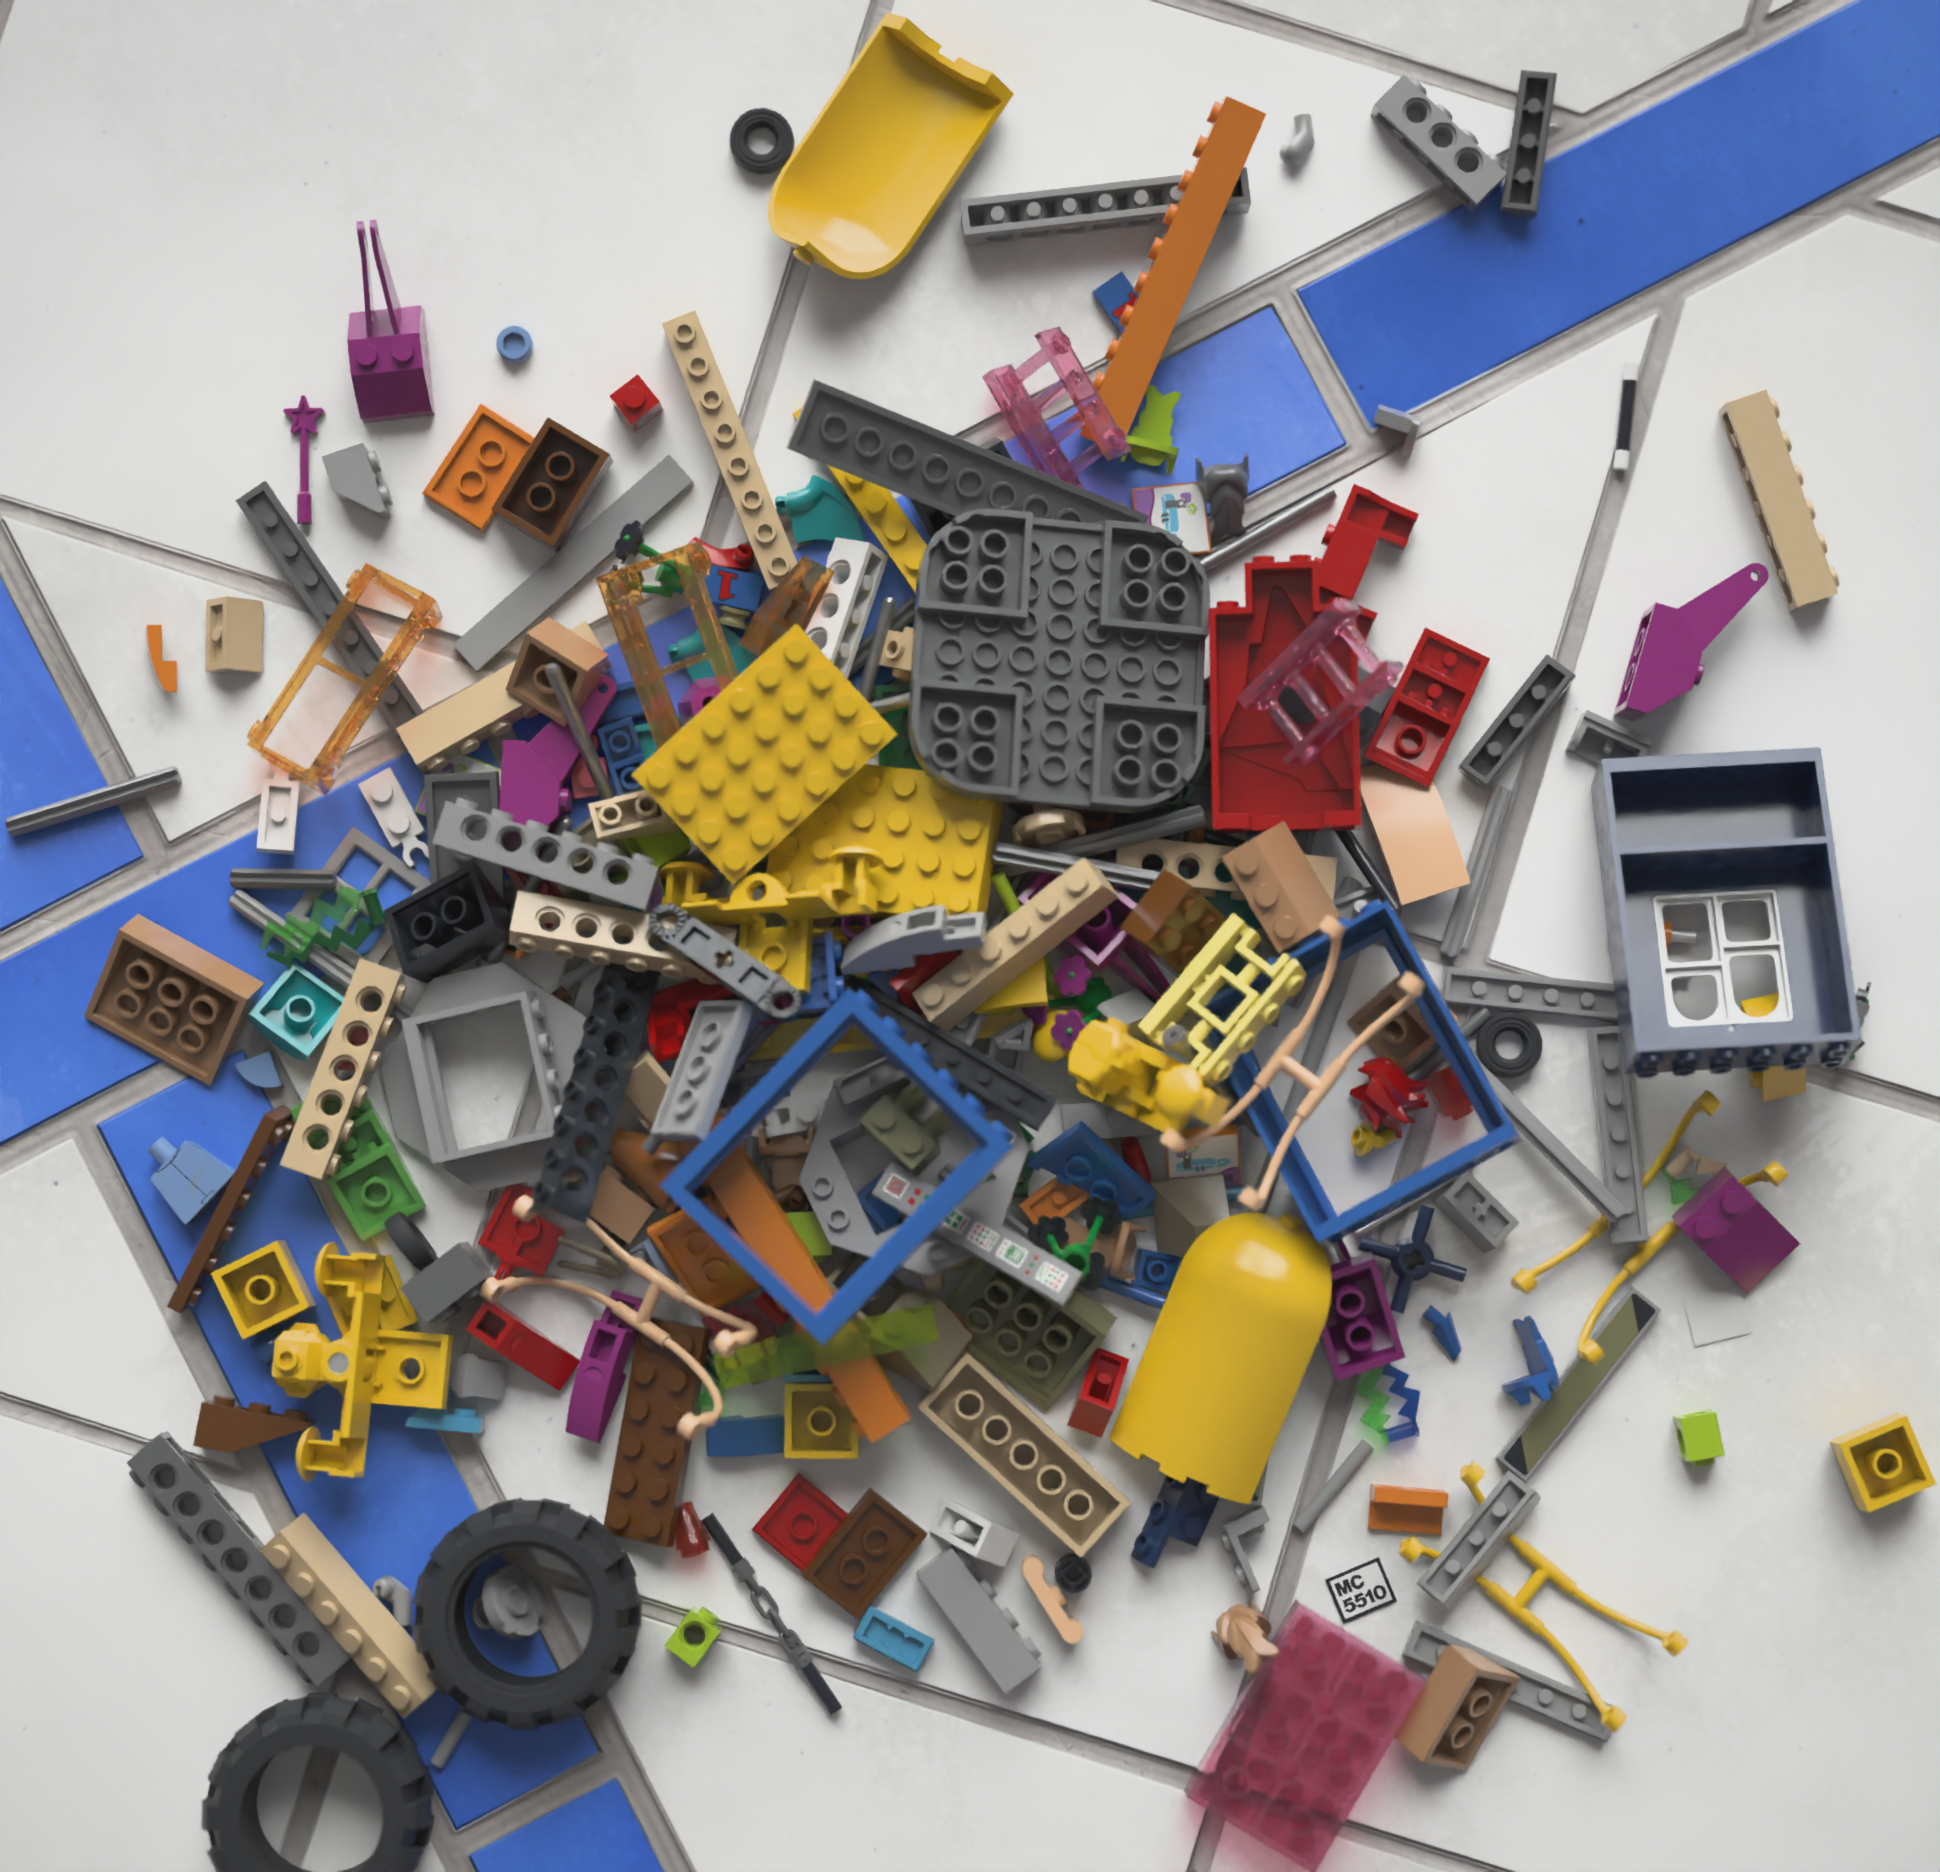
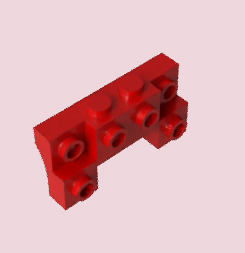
[1313,484,1419,649]
[647,965,793,1063]

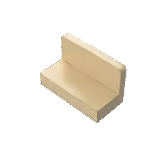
[205,596,263,673]

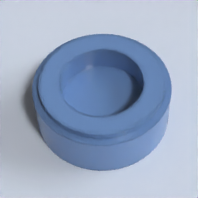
[496,326,533,364]

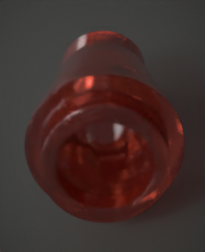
[675,1501,711,1559]

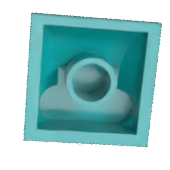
[248,961,344,1062]

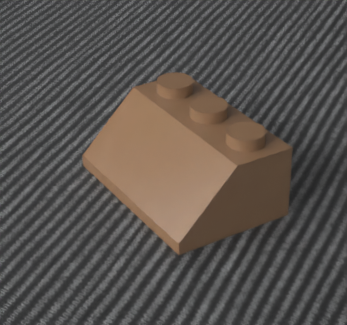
[1221,821,1341,953]
[1394,1644,1521,1771]

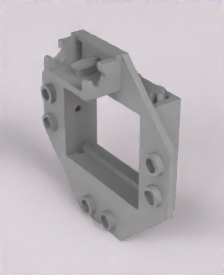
[380,962,597,1192]
[799,1056,1030,1278]

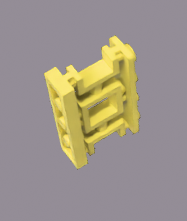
[1138,913,1307,1088]

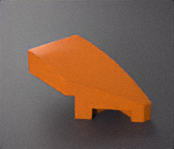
[146,625,177,692]

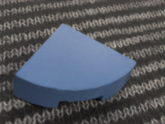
[235,1051,284,1088]

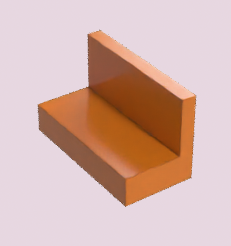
[1368,1484,1448,1535]

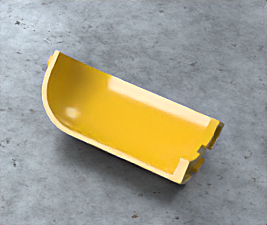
[768,13,1014,279]
[1109,1212,1332,1505]

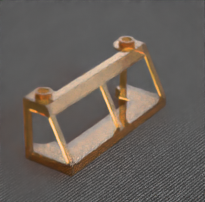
[595,541,739,749]
[247,563,443,797]

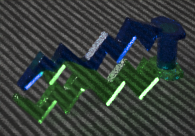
[1354,1364,1420,1447]

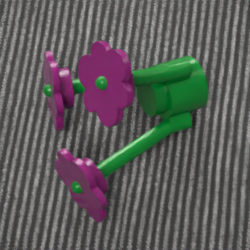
[1021,955,1112,1050]

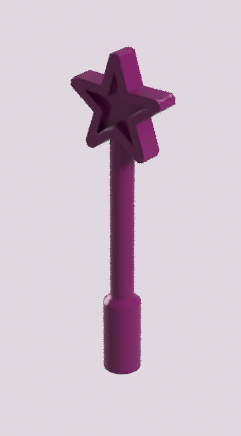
[283,395,325,525]

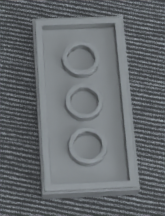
[650,1000,754,1141]

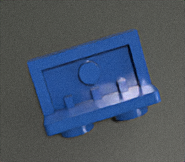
[800,930,845,1014]

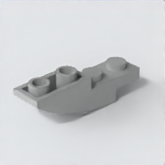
[841,905,987,975]

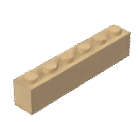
[1718,389,1839,612]
[396,621,612,774]
[912,857,1119,1031]
[260,1513,437,1719]

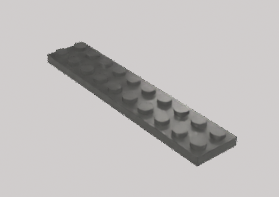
[786,379,1149,524]

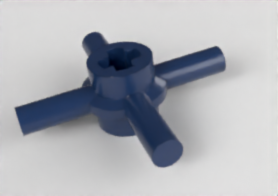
[1357,1205,1467,1314]

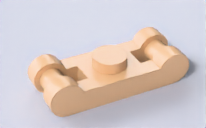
[1022,1555,1083,1643]

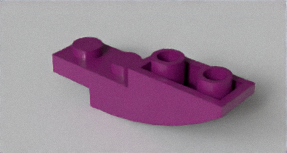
[565,1290,643,1444]

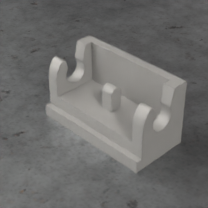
[1565,710,1653,765]
[1433,1171,1520,1253]

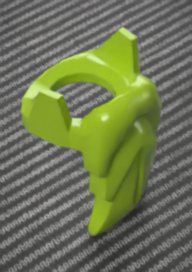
[1120,385,1181,474]

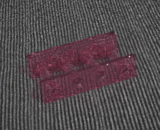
[982,327,1132,488]
[1236,598,1406,766]

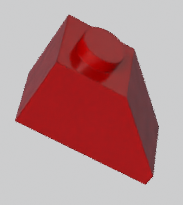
[1067,1347,1129,1438]

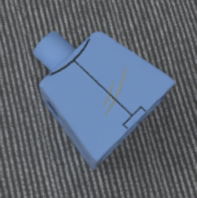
[148,1137,236,1225]

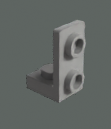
[1219,1504,1270,1593]

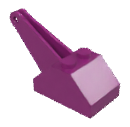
[347,219,435,423]
[1613,563,1769,722]
[499,675,617,852]
[1017,872,1189,1024]
[1305,1220,1406,1381]

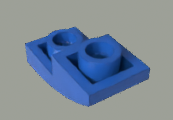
[597,716,646,796]
[1131,1248,1184,1292]
[706,1414,784,1457]

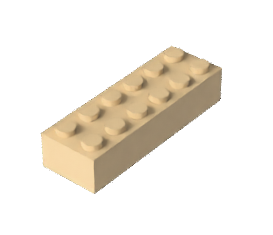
[917,1351,1131,1558]

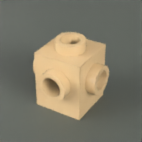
[879,627,914,681]

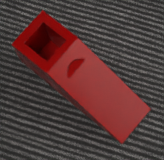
[465,1300,580,1391]

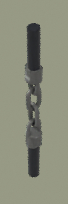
[701,1513,842,1715]

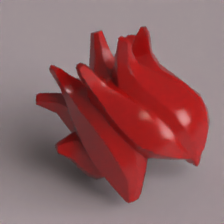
[1349,1057,1429,1139]

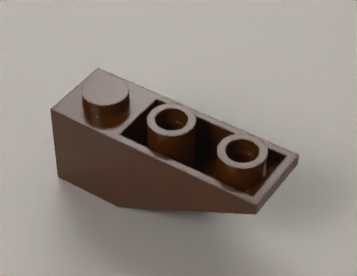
[193,1395,316,1453]

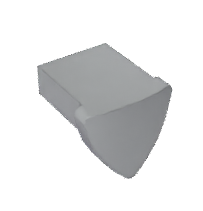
[1374,404,1423,458]
[449,1354,509,1400]

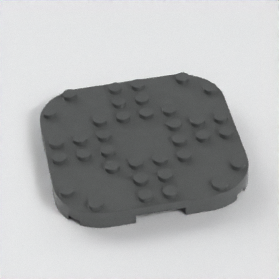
[908,508,1210,813]

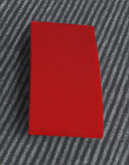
[1363,627,1491,788]

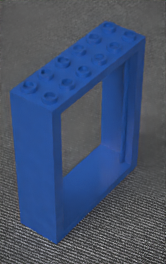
[1196,900,1522,1247]
[660,989,1015,1345]

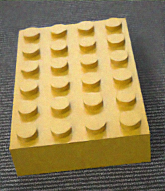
[632,624,897,885]
[762,764,1004,919]

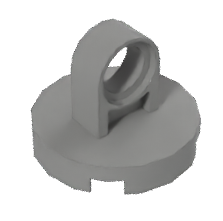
[471,1565,545,1640]

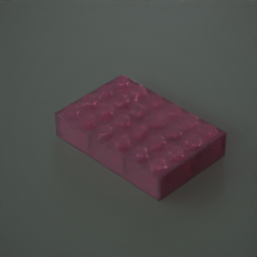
[1184,1599,1427,1872]

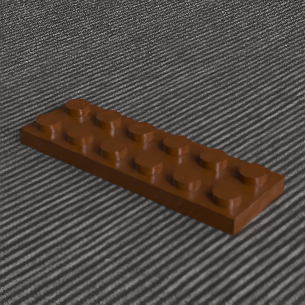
[604,1316,712,1548]

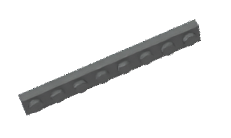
[235,481,424,738]

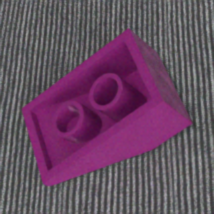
[1671,1166,1801,1293]

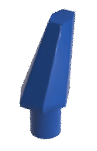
[1422,1305,1462,1361]

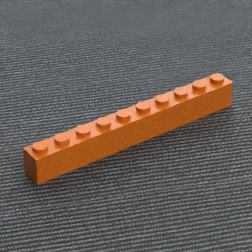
[1075,96,1266,452]
[675,1107,912,1443]

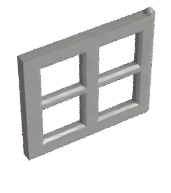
[285,826,431,969]

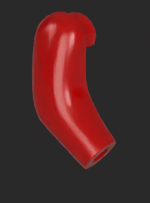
[684,537,755,571]
[1121,1136,1151,1185]

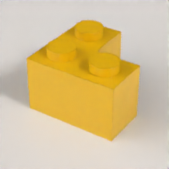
[1740,993,1806,1102]

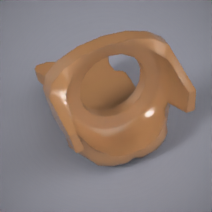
[758,1126,813,1212]
[1061,1216,1147,1280]
[1210,1601,1280,1675]

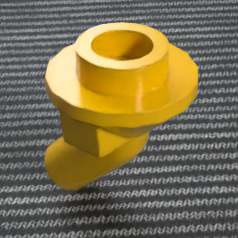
[1351,1121,1403,1157]

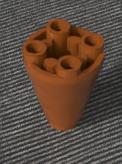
[607,1128,703,1215]

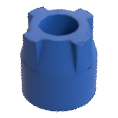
[250,1327,281,1366]

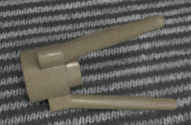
[557,1224,632,1280]

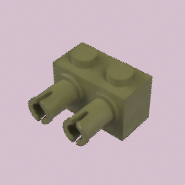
[859,1081,954,1177]

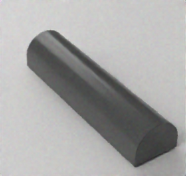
[1501,70,1557,219]
[1458,654,1576,791]

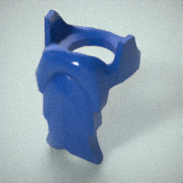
[1501,1316,1559,1406]

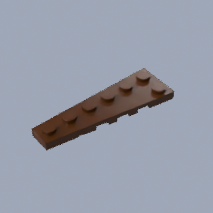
[167,1105,295,1314]

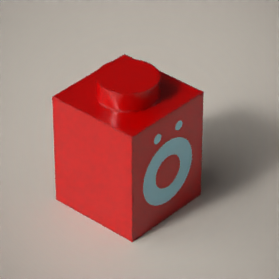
[609,374,663,433]

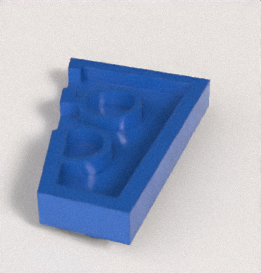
[1027,1120,1157,1218]

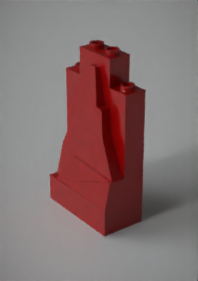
[1208,555,1361,834]

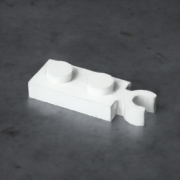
[256,755,300,855]
[358,767,429,868]

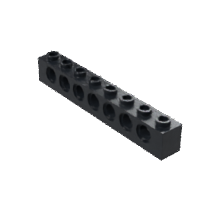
[530,940,661,1230]

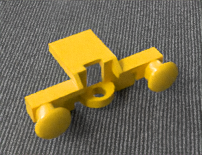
[659,846,883,994]

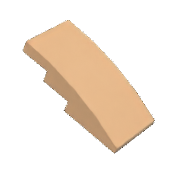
[1360,763,1471,906]

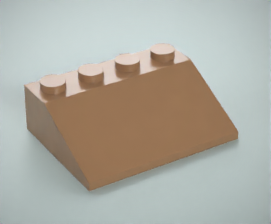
[84,914,265,1086]

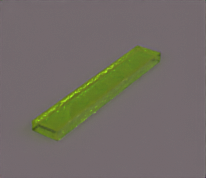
[713,1303,940,1389]

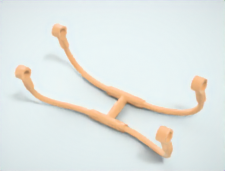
[1160,915,1426,1212]
[479,1196,757,1441]

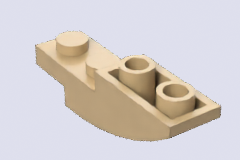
[588,790,682,840]

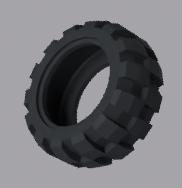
[412,1498,642,1730]

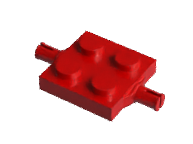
[477,1183,567,1281]

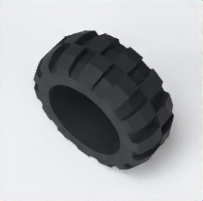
[202,1693,435,1872]

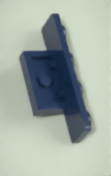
[1131,1475,1220,1569]

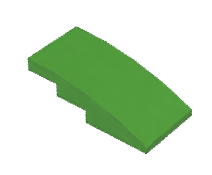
[290,1073,426,1241]

